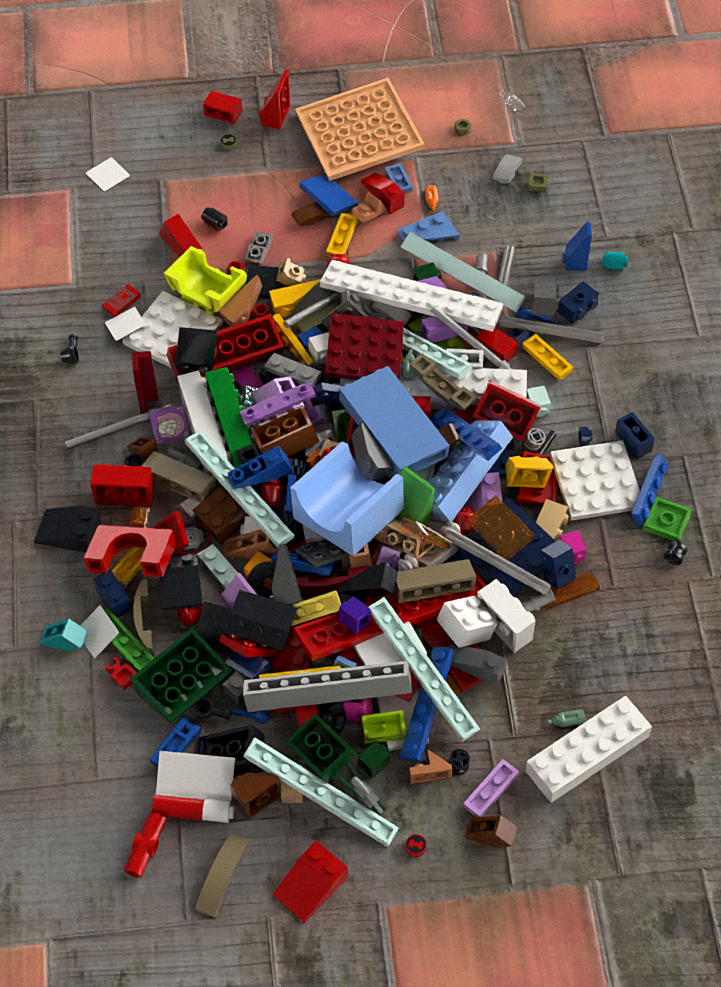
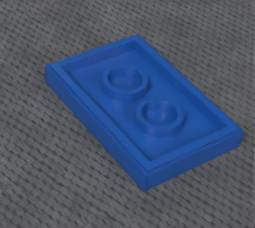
[299,174,358,216]

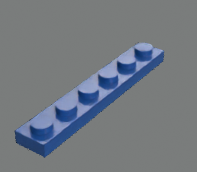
[430,407,502,461]
[399,647,454,762]

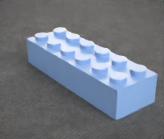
[429,420,513,522]

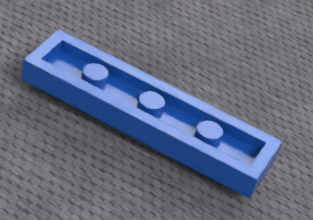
[631,454,668,526]

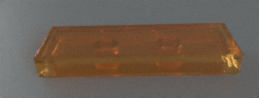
[538,571,600,610]

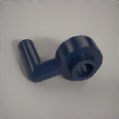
[578,426,593,447]

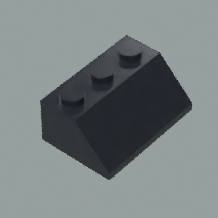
[225,589,297,651]

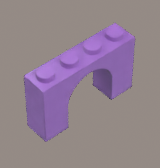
[406,276,469,343]

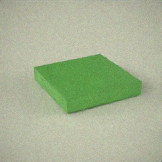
[642,497,692,542]

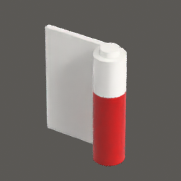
[152,751,235,823]

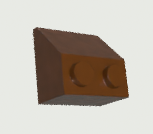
[230,772,281,820]

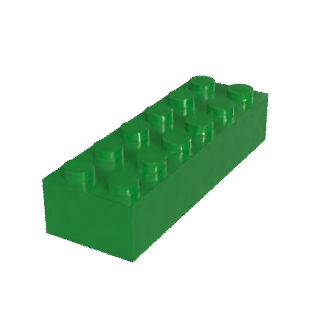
[205,367,255,468]

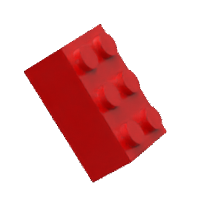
[472,380,540,441]
[90,464,155,507]

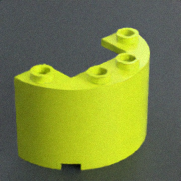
[164,246,247,315]

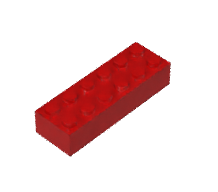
[166,314,284,383]

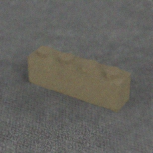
[142,451,218,503]
[394,559,476,603]

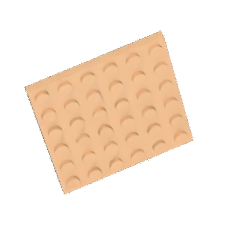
[295,78,425,181]

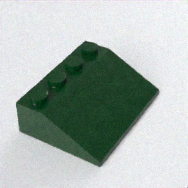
[130,628,233,723]

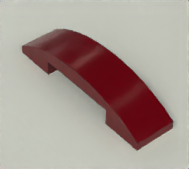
[296,565,368,598]

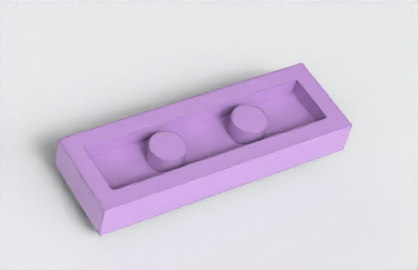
[463,759,519,817]

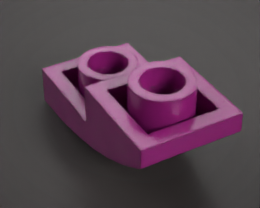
[233,365,265,401]

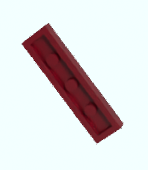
[132,351,159,414]

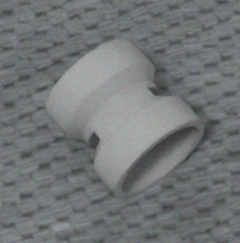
[522,428,546,453]

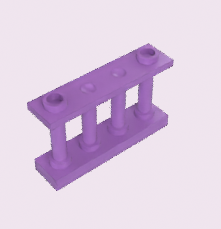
[239,381,326,452]

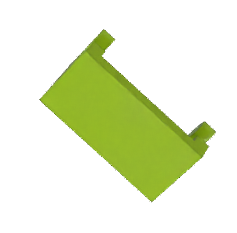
[362,710,406,744]

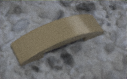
[409,353,477,410]
[133,578,154,657]
[195,833,250,918]

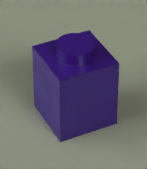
[339,597,371,634]

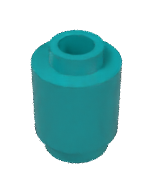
[602,251,628,270]

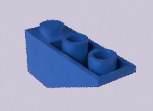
[228,446,293,489]

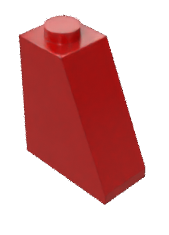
[159,213,202,257]

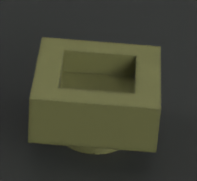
[528,173,548,192]

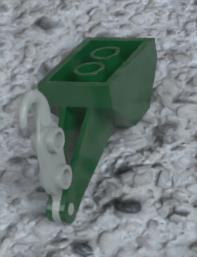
[285,713,386,816]

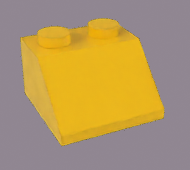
[505,456,553,488]

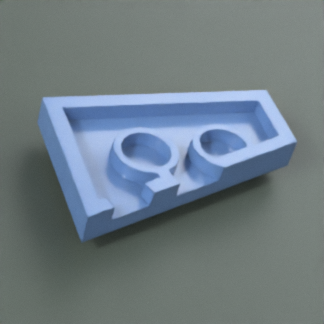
[397,211,460,242]

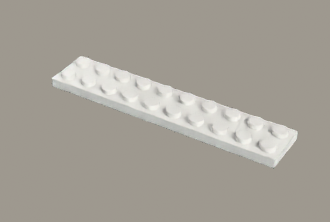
[320,260,504,331]

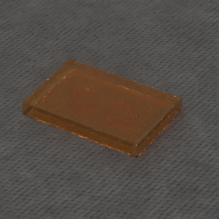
[467,495,536,560]

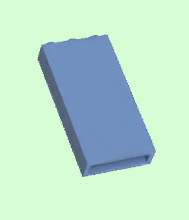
[339,366,450,475]

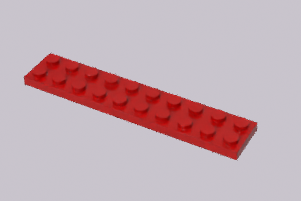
[294,570,486,661]

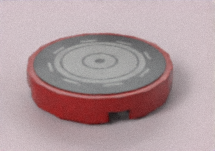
[178,522,210,556]

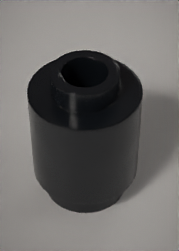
[201,207,228,231]

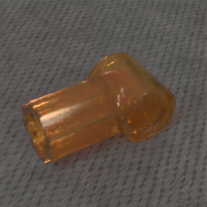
[129,506,150,528]

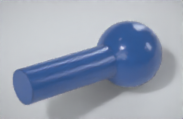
[231,707,270,724]

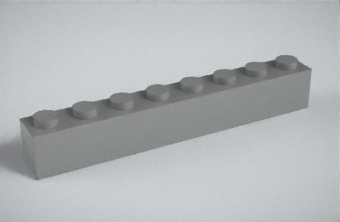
[243,661,412,712]

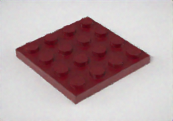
[325,313,404,381]

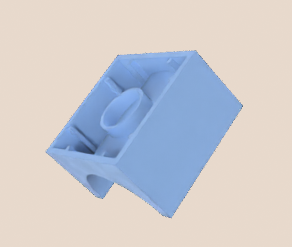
[290,441,404,556]

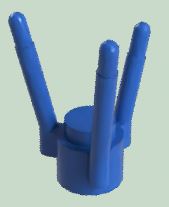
[515,307,552,336]

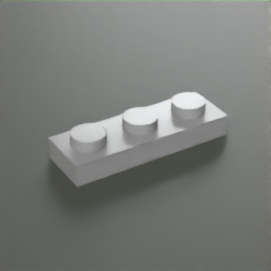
[264,353,322,387]

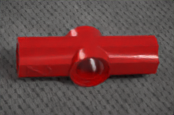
[124,812,167,878]

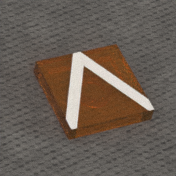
[400,517,452,549]

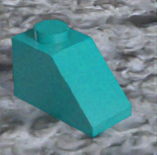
[39,619,87,651]

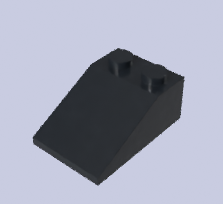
[175,327,218,373]
[34,506,101,553]
[159,554,203,611]
[198,724,265,777]

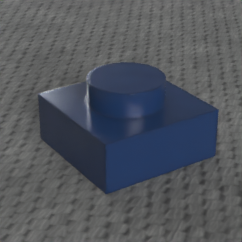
[507,329,530,346]

